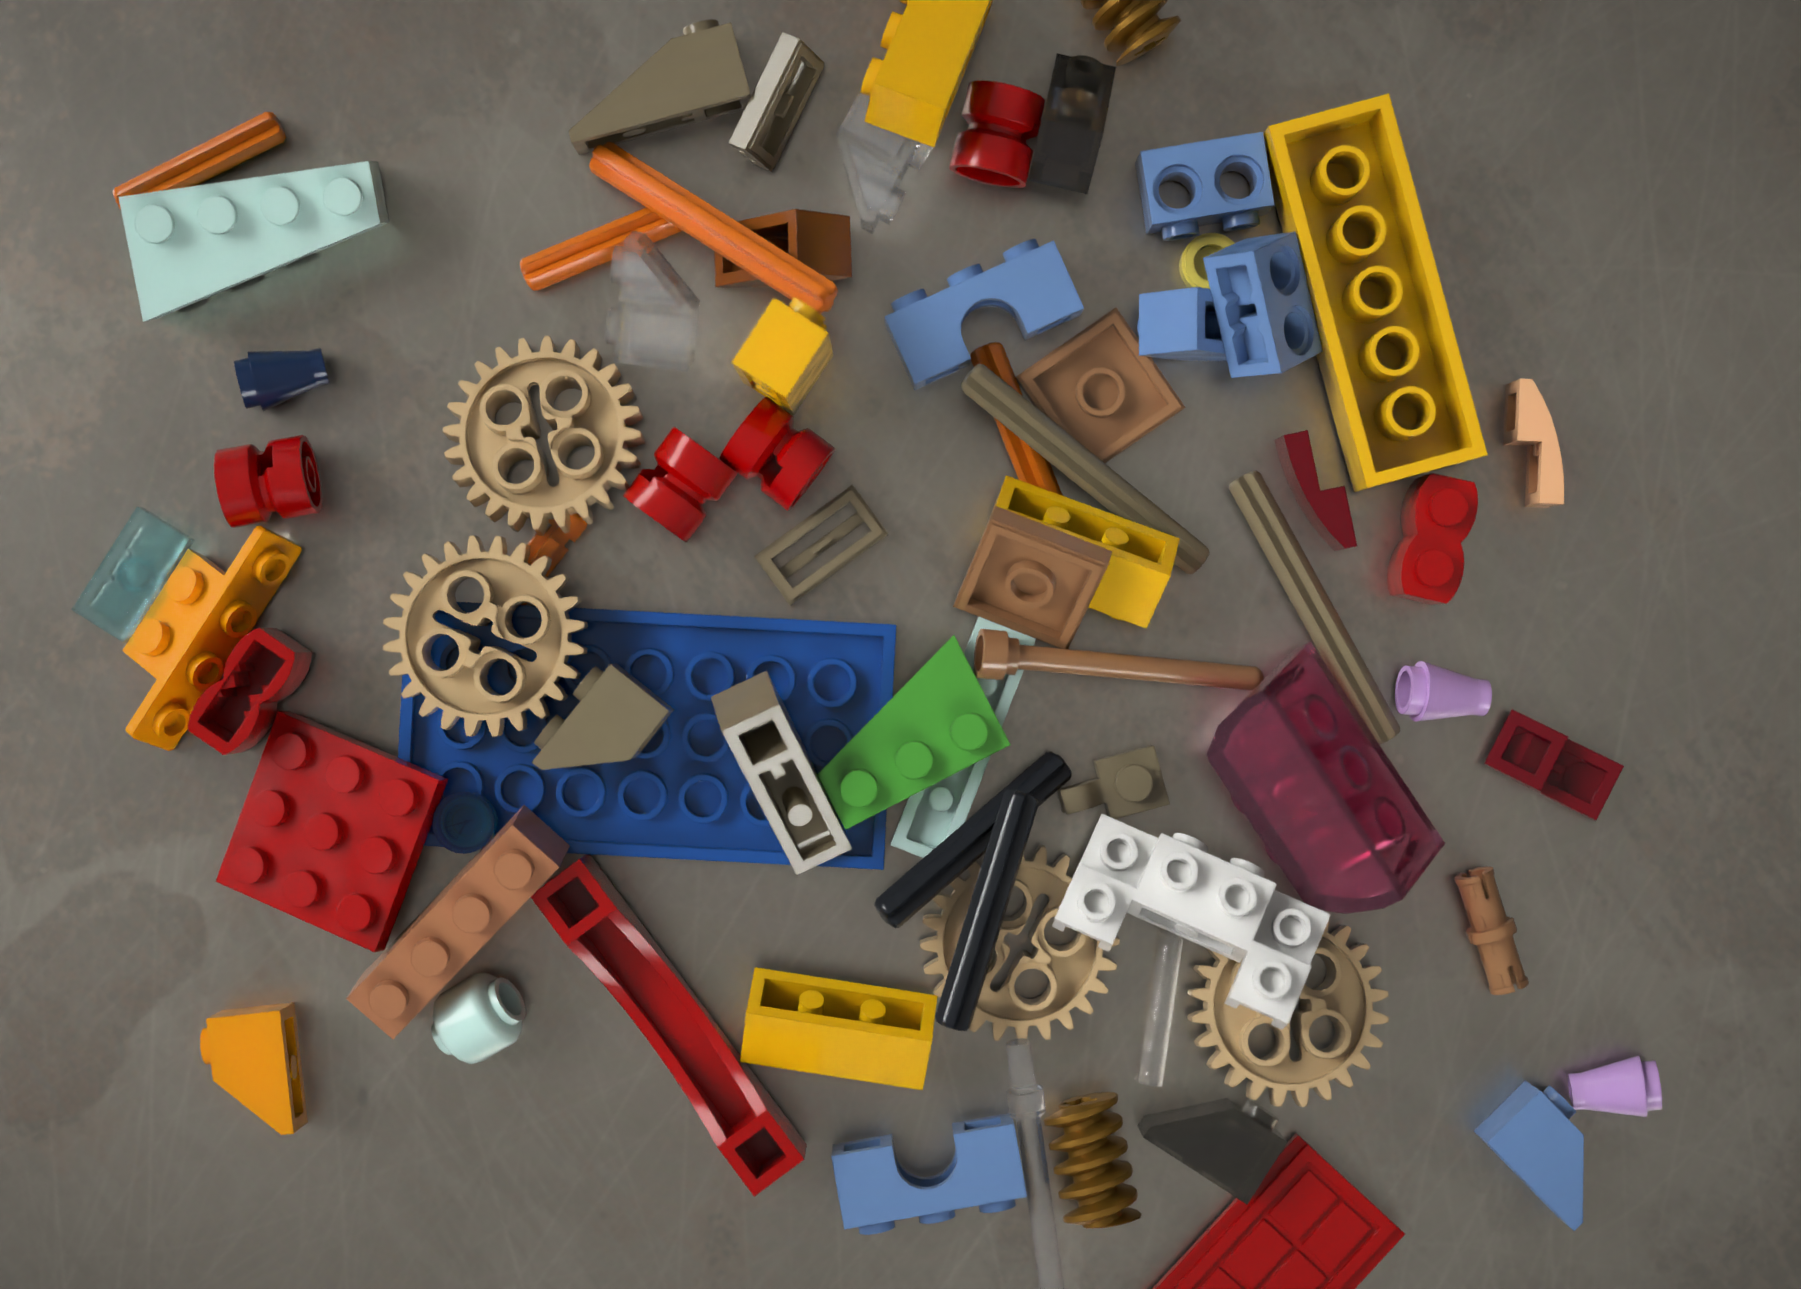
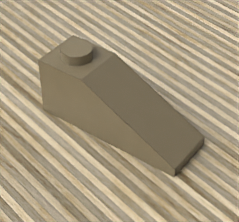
[568,19,751,155]
[711,671,852,875]

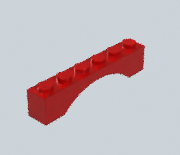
[531,854,807,1197]

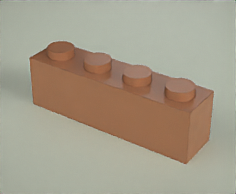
[346,805,570,1039]

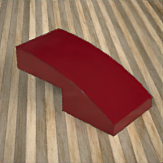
[1275,430,1357,551]
[1484,709,1624,821]

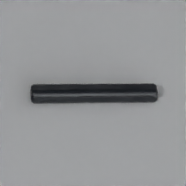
[874,751,1072,928]
[935,789,1039,1031]

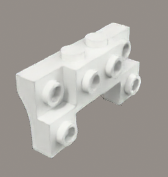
[1052,814,1331,1030]

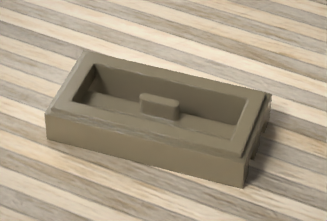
[729,32,825,172]
[754,484,889,606]

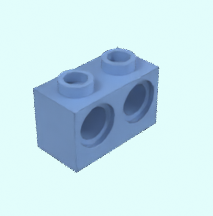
[1135,132,1275,241]
[1203,231,1323,378]

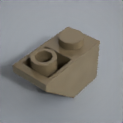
[532,664,675,770]

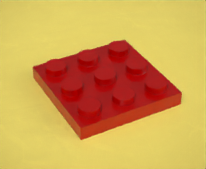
[215,711,448,953]

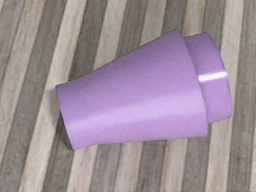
[1395,661,1492,722]
[1568,1056,1662,1117]

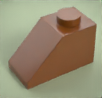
[714,209,852,288]

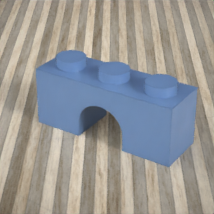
[884,239,1084,390]
[831,1113,1027,1235]

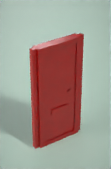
[1152,1133,1405,1289]

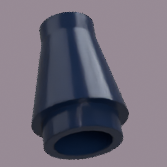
[234,348,330,411]

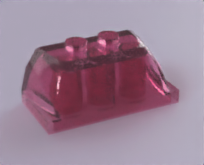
[1207,641,1445,914]

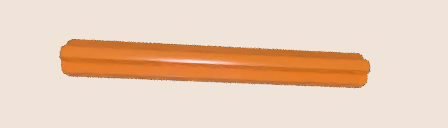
[589,142,838,314]

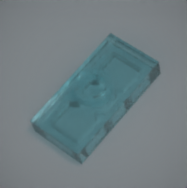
[71,506,195,643]

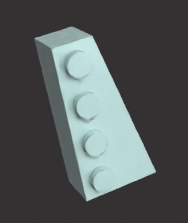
[119,161,389,322]

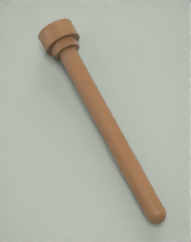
[974,629,1264,690]

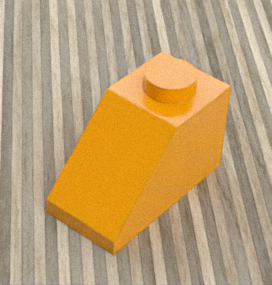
[200,1002,308,1135]

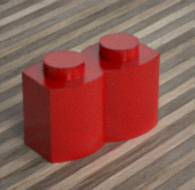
[1387,473,1478,605]
[188,627,312,755]

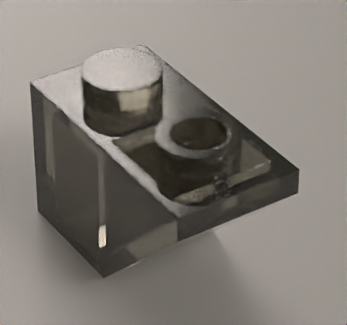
[1028,53,1116,194]

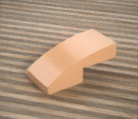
[1503,378,1564,508]

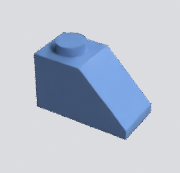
[1137,287,1227,361]
[1474,1080,1584,1231]

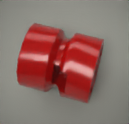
[949,80,1045,188]
[719,396,836,511]
[623,427,737,543]
[214,435,322,528]

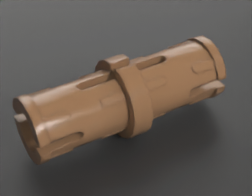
[1454,866,1529,995]

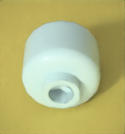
[431,972,526,1064]

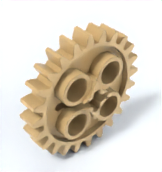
[443,336,645,536]
[383,535,588,737]
[920,844,1120,1044]
[1187,920,1389,1107]

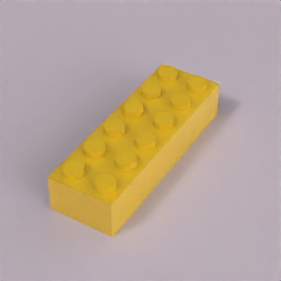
[1263,93,1488,492]

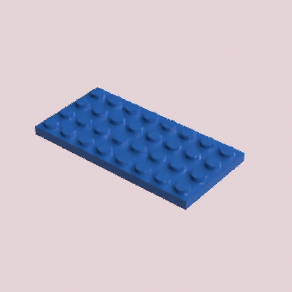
[398,602,896,870]

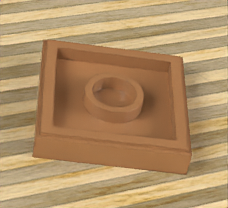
[1016,308,1185,463]
[953,506,1112,649]

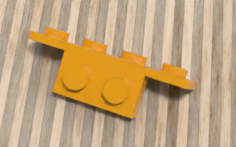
[122,525,302,751]

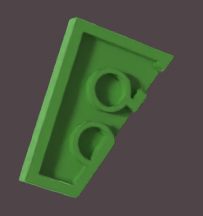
[817,635,1011,830]

